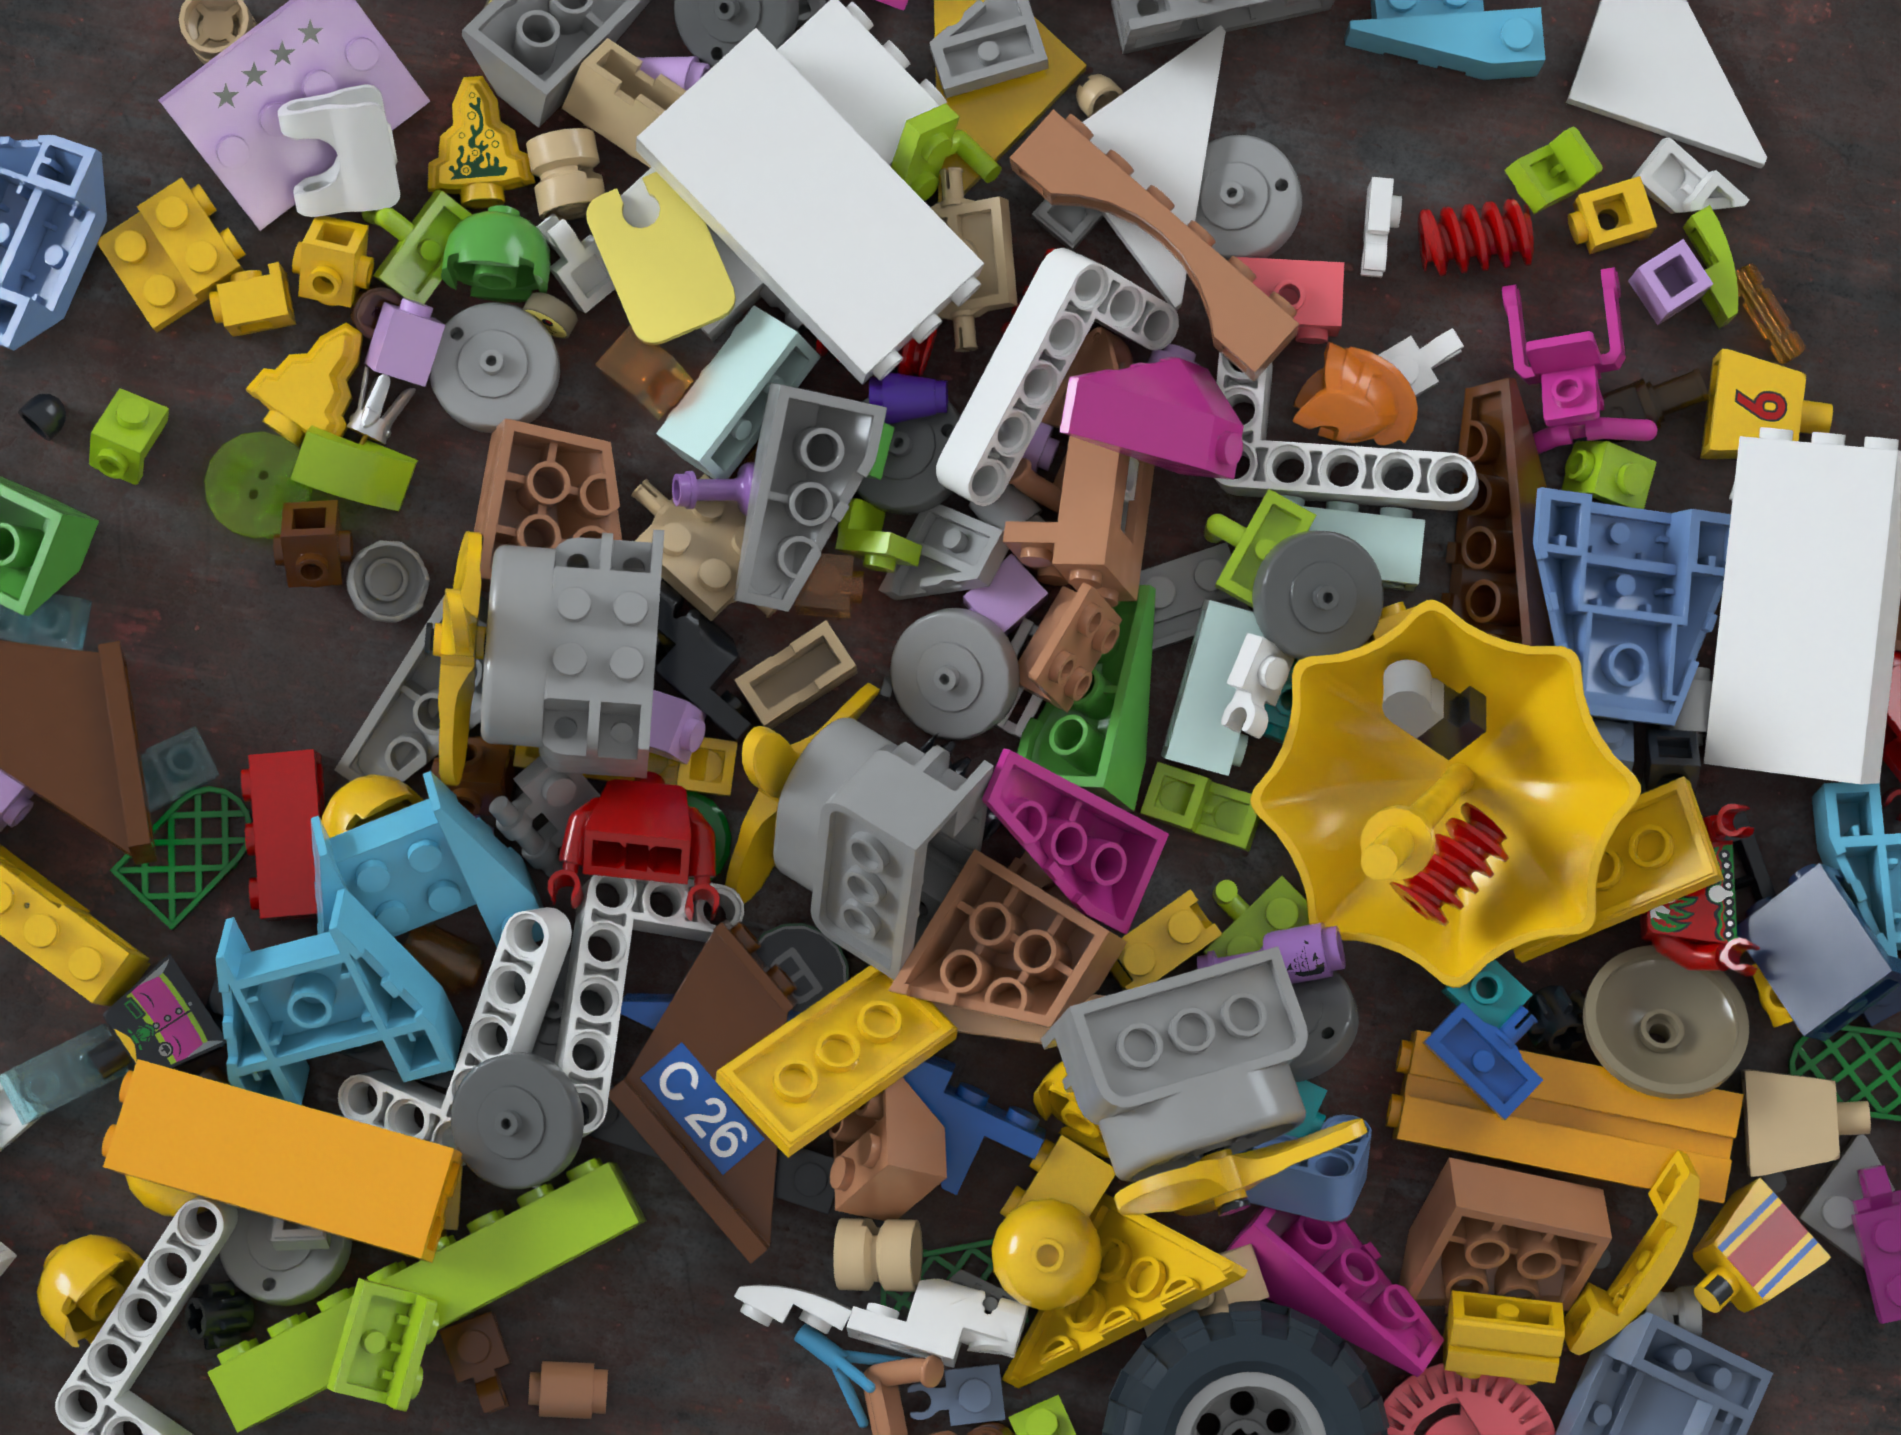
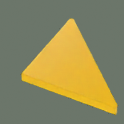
[934,0,1087,202]
[1002,1193,1248,1389]

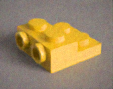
[97,177,246,333]

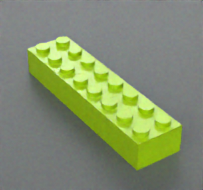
[207,1158,647,1433]

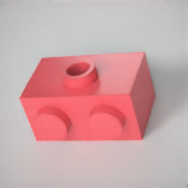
[1236,257,1344,344]

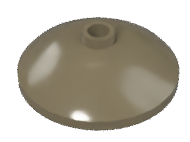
[1583,945,1749,1099]

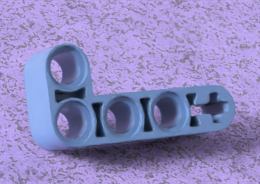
[1234,1114,1372,1222]

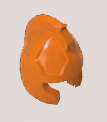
[1293,342,1418,445]

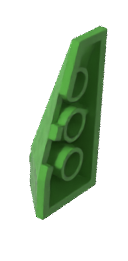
[0,476,99,616]
[1017,585,1156,812]

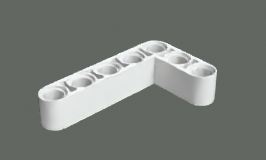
[936,248,1179,506]
[1215,352,1479,511]
[554,875,744,1138]
[338,907,572,1166]
[55,1196,238,1435]

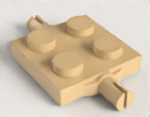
[930,167,1018,352]
[631,474,777,621]

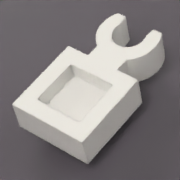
[1361,177,1402,278]

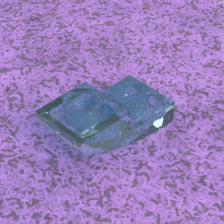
[0,594,92,650]
[141,726,220,813]
[0,1023,129,1125]

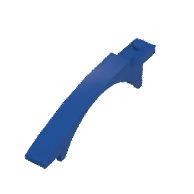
[620,993,1046,1195]

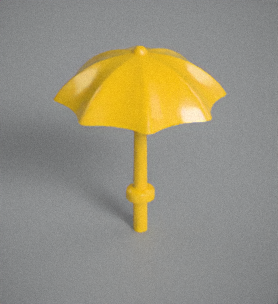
[1250,600,1641,988]

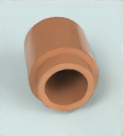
[528,1361,608,1419]

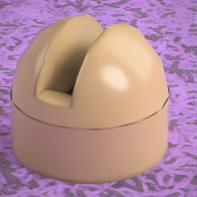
[1076,74,1123,117]

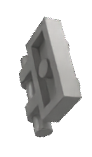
[489,756,601,877]

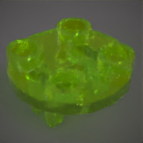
[204,431,313,539]

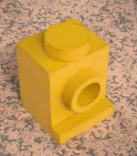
[1568,176,1657,255]
[209,262,296,337]

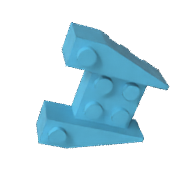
[1344,0,1545,80]
[311,771,544,947]
[1812,782,1901,958]
[216,888,463,1105]

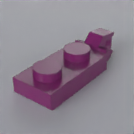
[1851,1165,1901,1324]

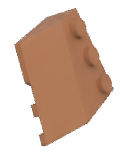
[474,418,622,592]
[888,849,1127,1028]
[1399,1157,1612,1314]

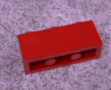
[241,749,326,922]

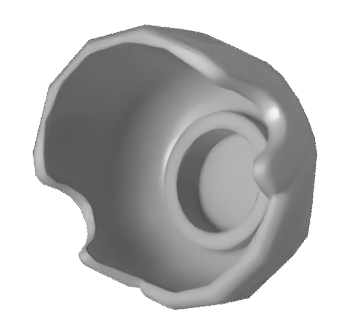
[346,540,430,623]

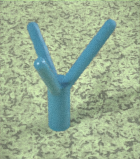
[794,1323,906,1428]

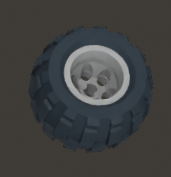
[1102,1301,1389,1435]

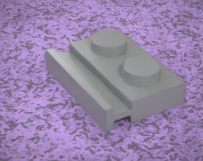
[1139,542,1251,652]

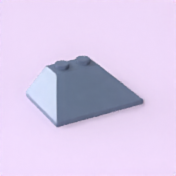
[1555,1312,1773,1435]

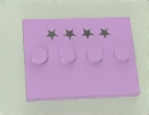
[159,0,430,231]

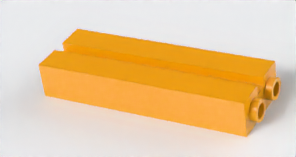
[1385,1030,1744,1204]
[102,1059,463,1263]

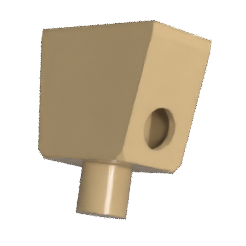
[1741,1069,1871,1177]

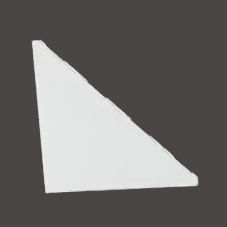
[1566,0,1767,169]
[1082,25,1226,310]

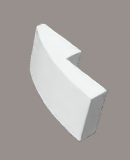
[734,1284,852,1334]

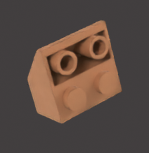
[829,1077,947,1221]

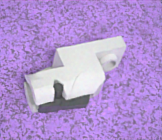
[847,1270,1029,1368]

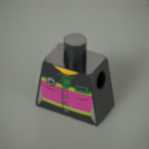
[86,954,227,1080]

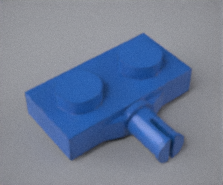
[1422,1002,1543,1120]

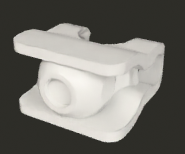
[277,84,400,217]

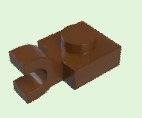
[439,1311,512,1414]

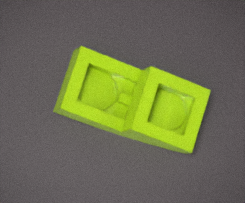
[1683,205,1738,329]
[290,426,418,511]
[1140,762,1261,852]

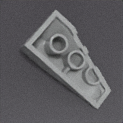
[462,0,651,128]
[734,383,887,612]
[334,595,489,782]

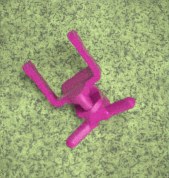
[1502,267,1657,455]

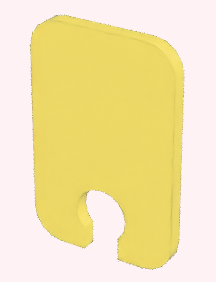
[586,172,736,345]

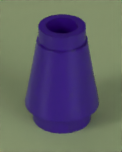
[869,372,948,425]

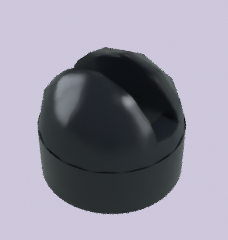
[18,394,66,441]

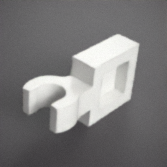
[536,213,615,313]
[1378,328,1464,397]
[1221,633,1295,739]

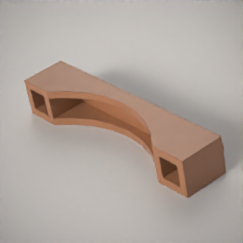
[1010,109,1299,382]

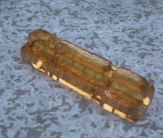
[1736,263,1806,364]

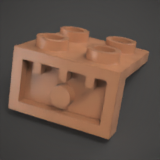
[1018,582,1123,713]

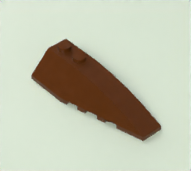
[1441,378,1555,646]

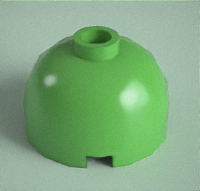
[441,205,551,302]

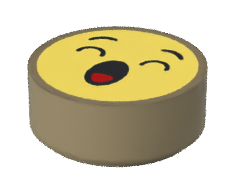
[522,292,578,339]

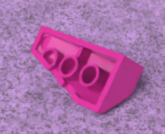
[1060,357,1244,480]
[982,748,1169,935]
[1226,1206,1444,1377]

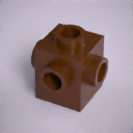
[273,500,354,588]
[431,736,519,816]

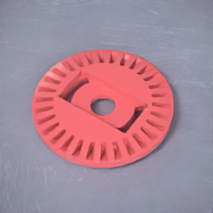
[1383,1363,1556,1435]

